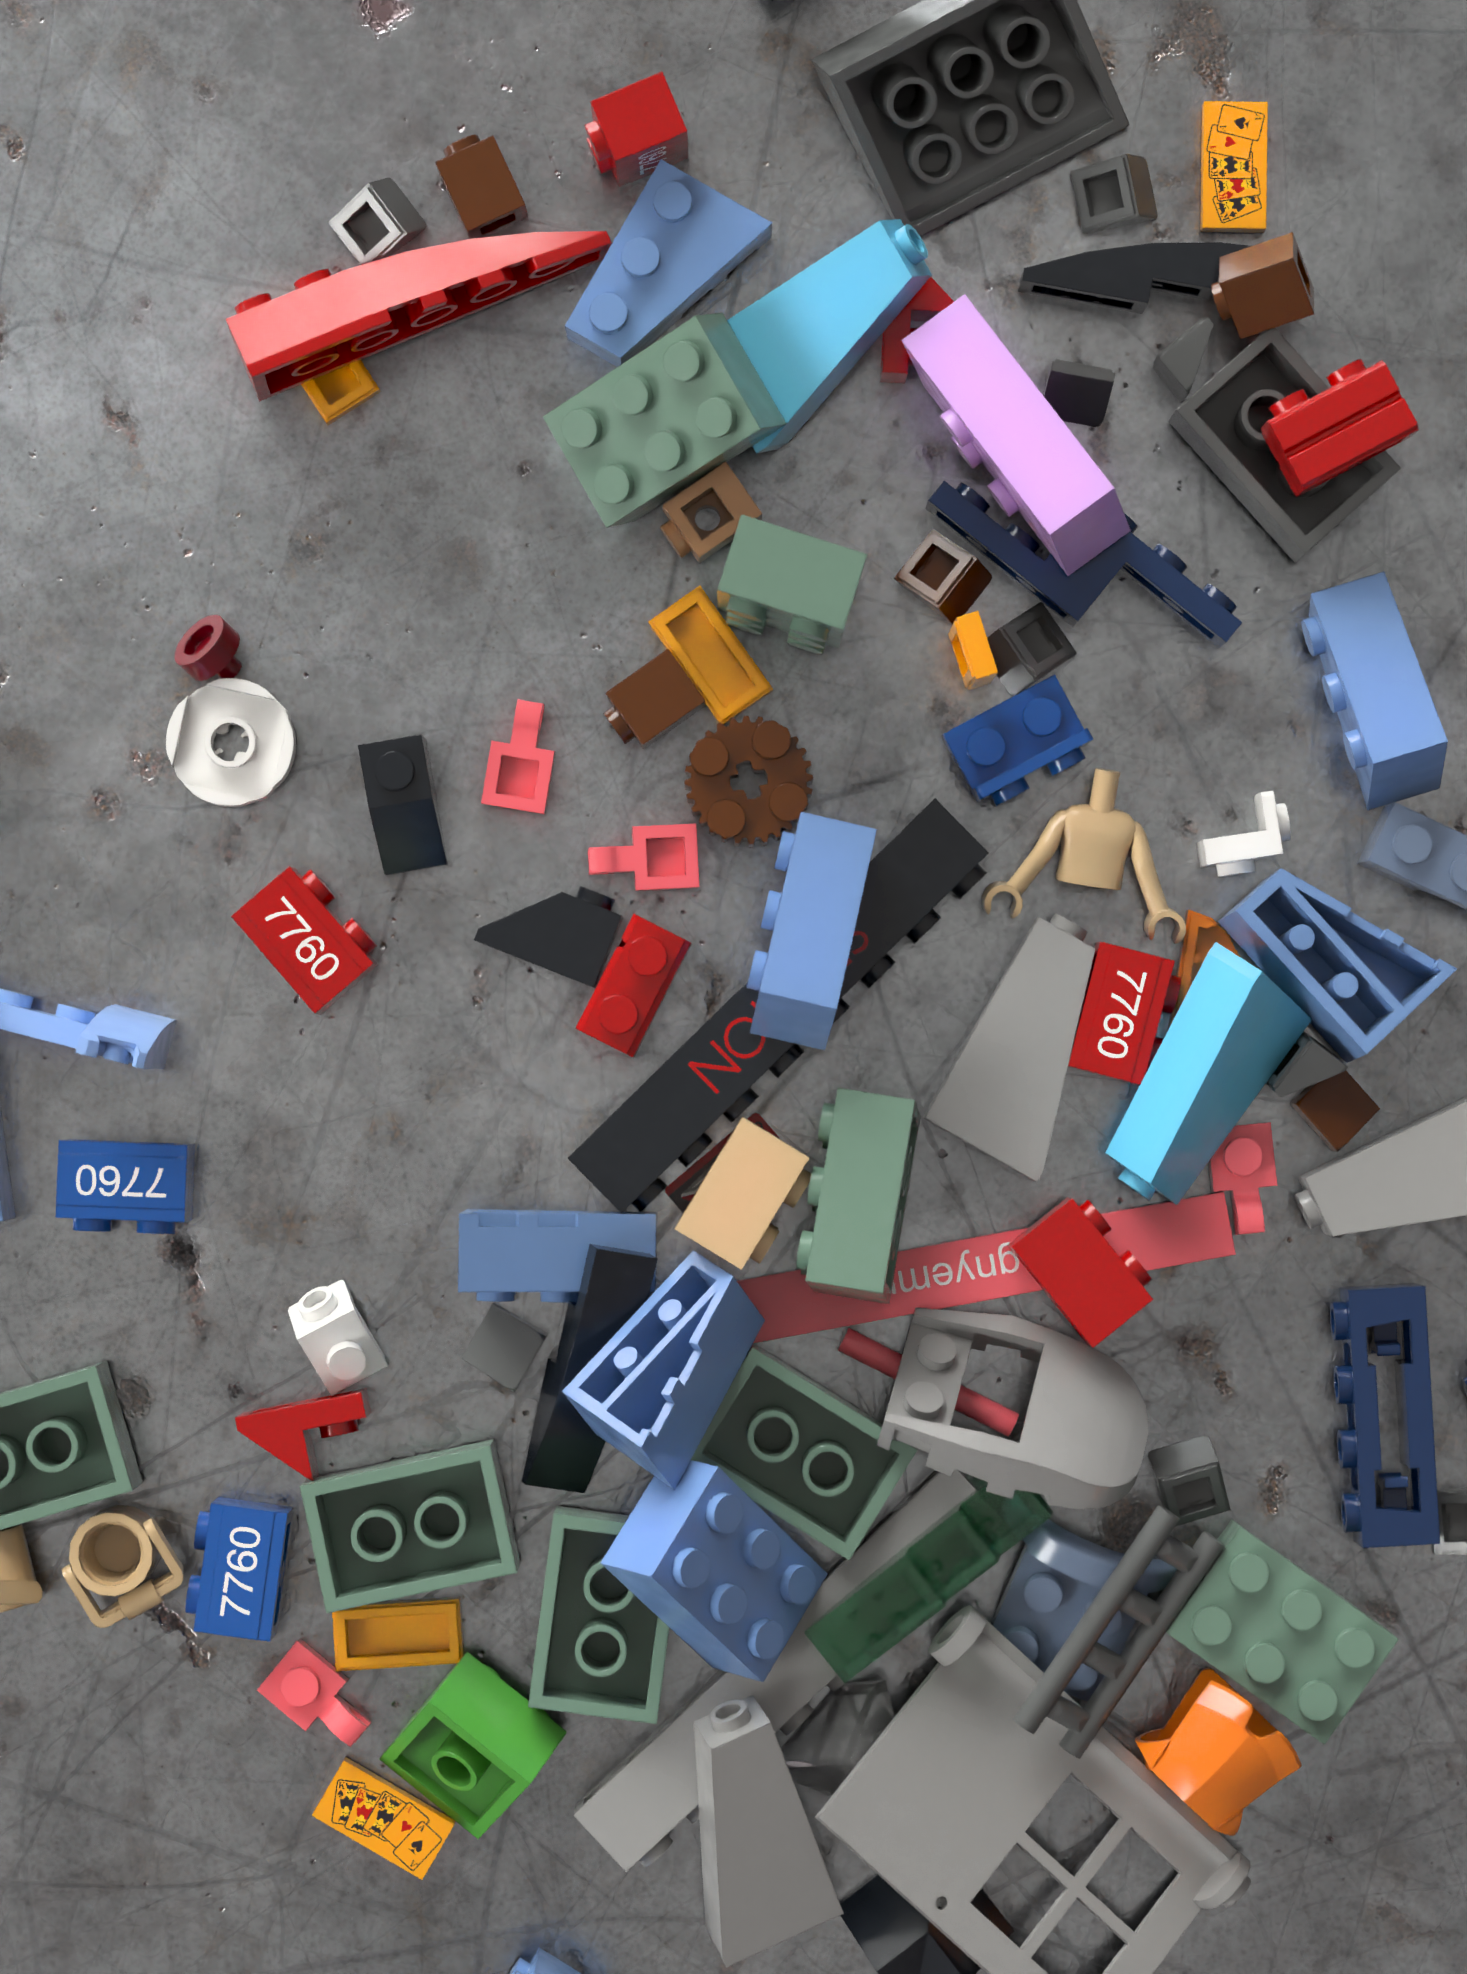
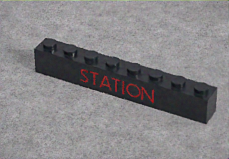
[568,798,989,1213]

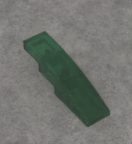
[804,1482,1053,1683]

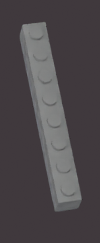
[573,1469,1003,1872]

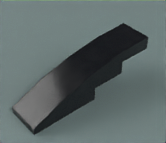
[1018,242,1251,314]
[522,1244,657,1493]

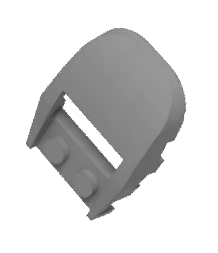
[877,1308,1149,1510]

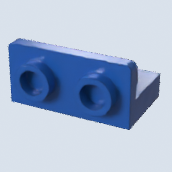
[941,674,1093,806]

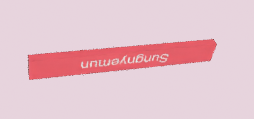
[736,1191,1236,1343]

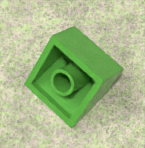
[379,1652,567,1839]

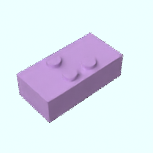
[902,294,1131,576]

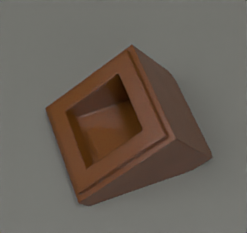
[894,529,992,624]
[1289,1070,1380,1152]

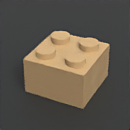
[675,1116,811,1270]

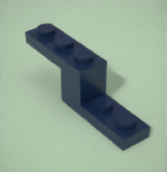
[925,480,1242,648]

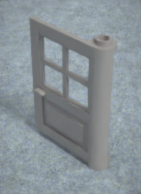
[815,1605,1251,1974]

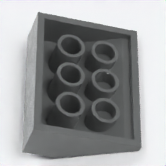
[811,0,1130,236]

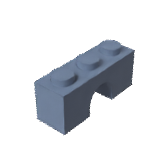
[1357,802,1467,910]

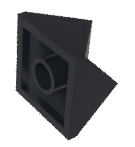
[840,1873,1014,1974]

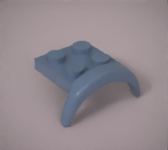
[991,1491,1177,1702]

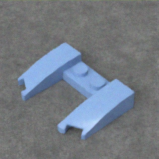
[0,988,177,1069]

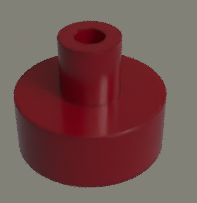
[174,615,242,681]

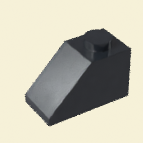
[358,734,448,875]
[474,886,623,988]

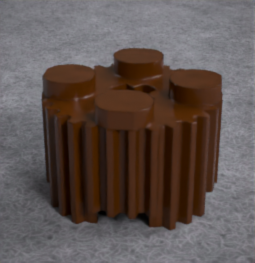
[684,716,813,848]

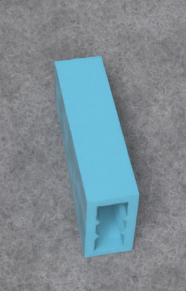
[727,219,932,454]
[1105,942,1312,1205]

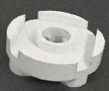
[166,678,296,807]

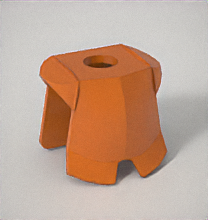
[1135,1668,1302,1836]

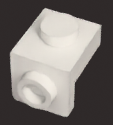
[1196,791,1291,877]
[288,1280,388,1396]

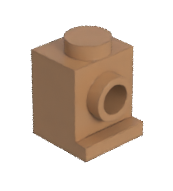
[660,461,762,564]

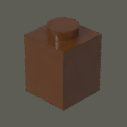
[435,135,528,239]
[1211,232,1314,339]
[603,649,706,750]

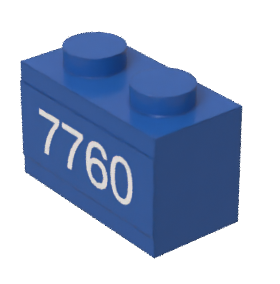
[56,1139,195,1234]
[185,1497,294,1642]

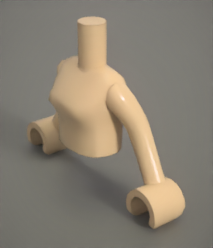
[982,768,1186,944]

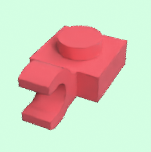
[481,699,556,814]
[588,823,700,891]
[1208,1122,1277,1235]
[257,1638,372,1747]

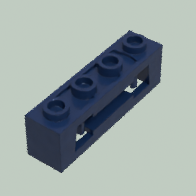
[1330,1283,1440,1548]

